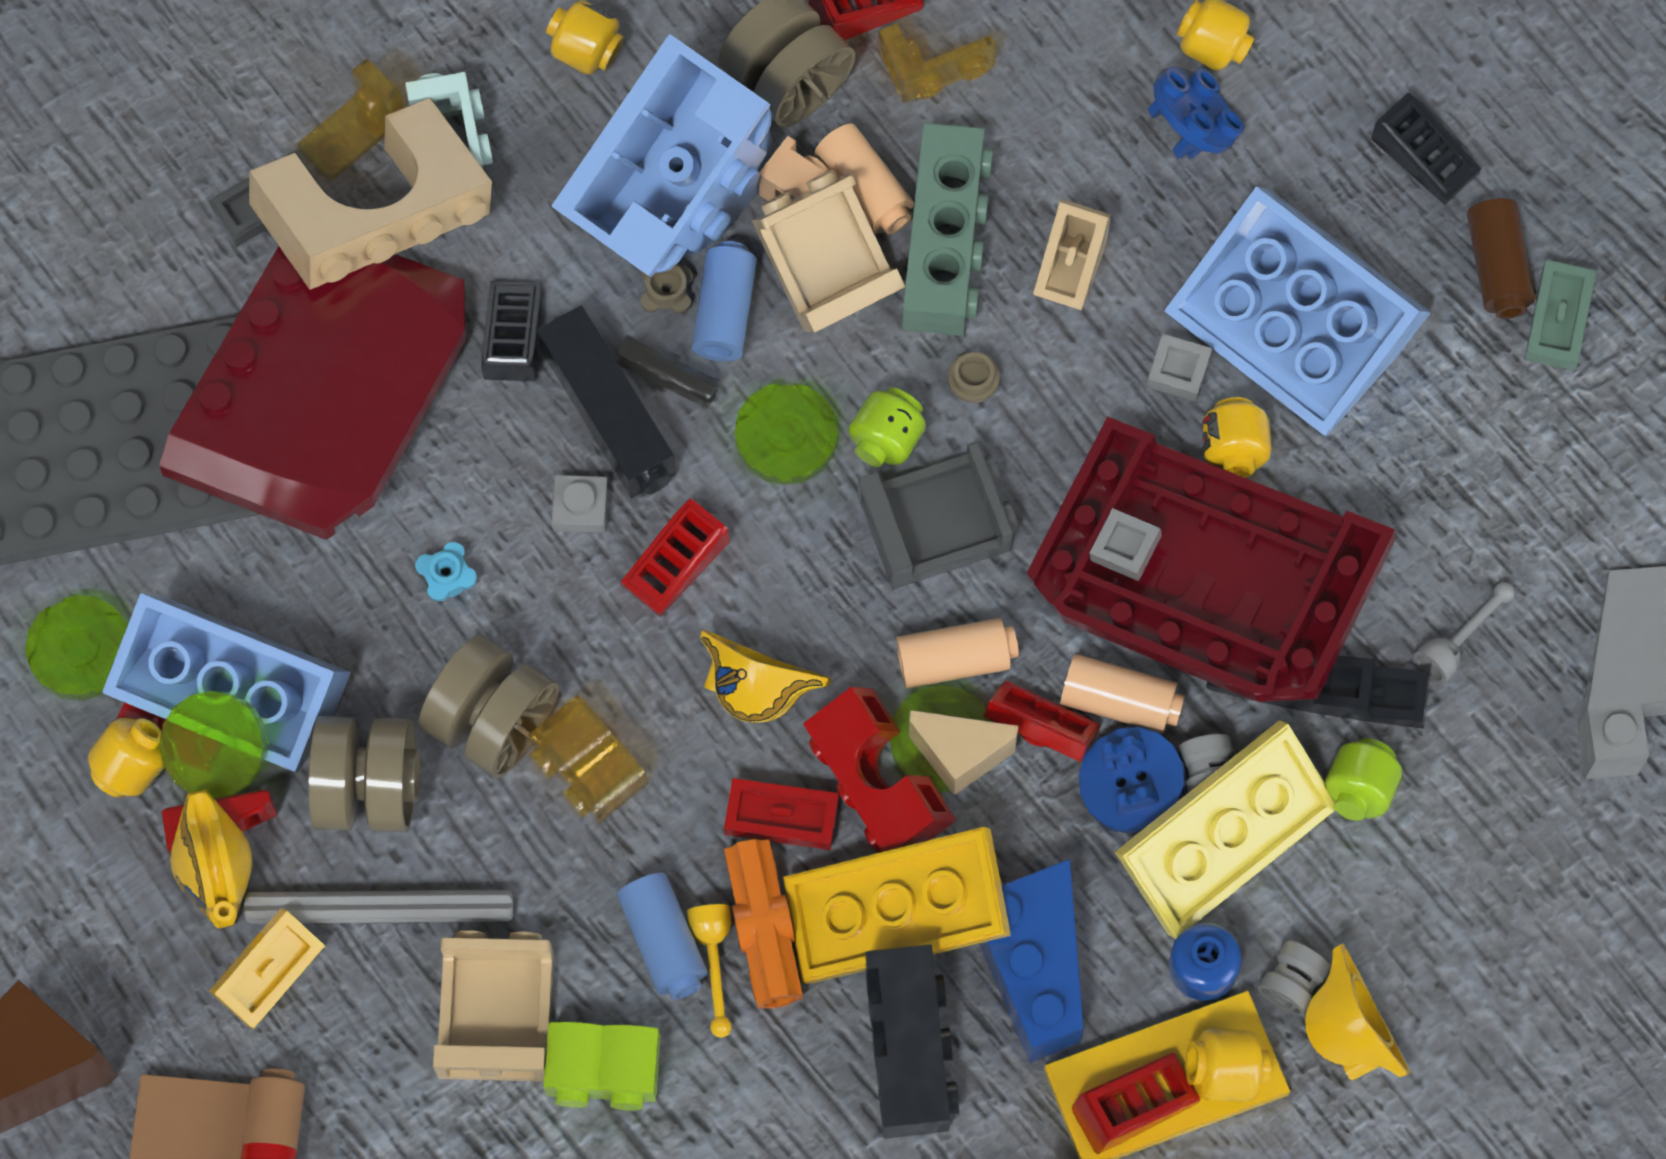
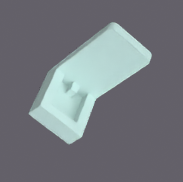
[405,72,493,170]

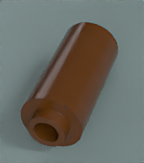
[1467,198,1535,319]

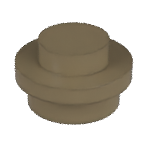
[948,352,1000,403]

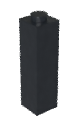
[536,305,676,499]

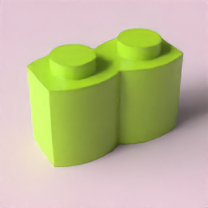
[543,1022,661,1111]

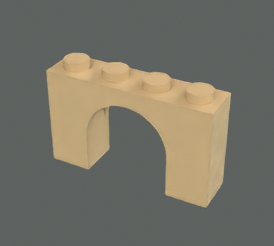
[249,98,492,290]

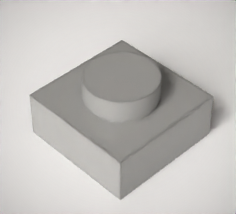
[1146,334,1212,402]
[552,475,608,533]
[1089,508,1162,581]

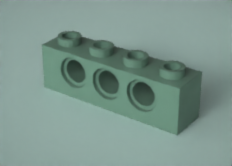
[902,123,993,336]

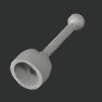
[1413,582,1515,684]

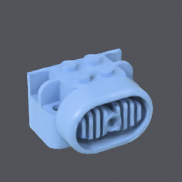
[552,34,773,277]

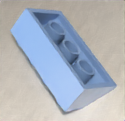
[102,593,351,772]

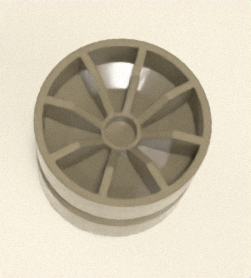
[718,0,856,127]
[418,634,559,778]
[309,716,421,832]

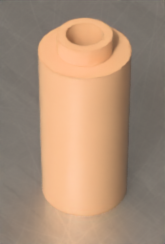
[814,123,914,235]
[896,618,1019,689]
[1060,653,1185,734]

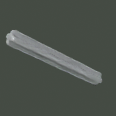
[244,890,514,924]

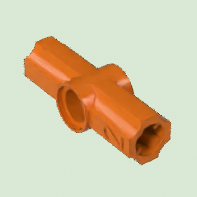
[724,839,803,1009]

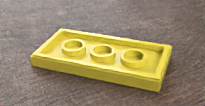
[1115,720,1335,939]

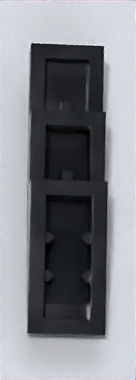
[1206,655,1430,729]

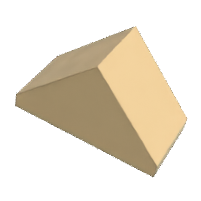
[1033,199,1111,311]
[909,710,1018,795]

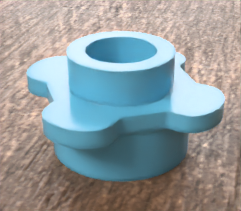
[415,542,477,601]

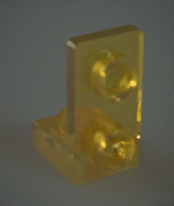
[879,23,996,103]
[299,58,405,180]

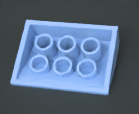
[1165,186,1431,436]

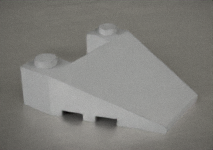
[1578,566,1666,779]

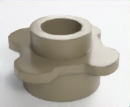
[640,265,693,314]

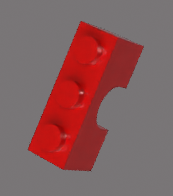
[803,686,957,853]

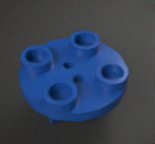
[1147,66,1244,159]
[1079,727,1186,834]

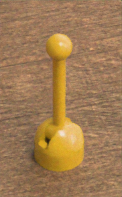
[687,904,732,1038]

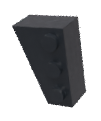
[865,944,959,1139]

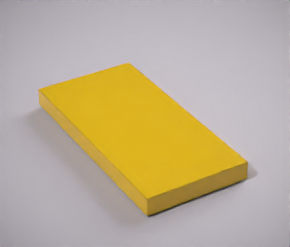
[783,827,1011,984]
[1043,991,1290,1159]

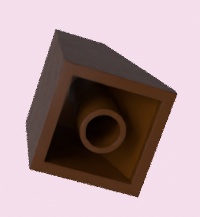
[0,980,118,1133]

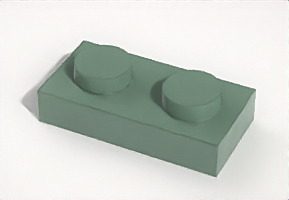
[1524,259,1597,371]

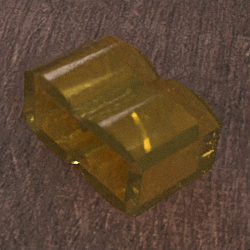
[528,695,649,824]

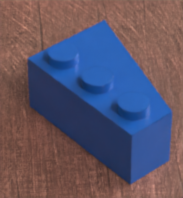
[979,859,1083,1063]

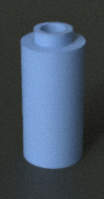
[691,241,757,362]
[617,873,708,1000]

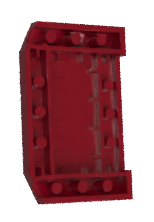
[159,246,466,540]
[1027,416,1397,702]

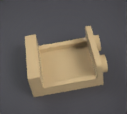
[751,170,905,333]
[433,930,554,1081]

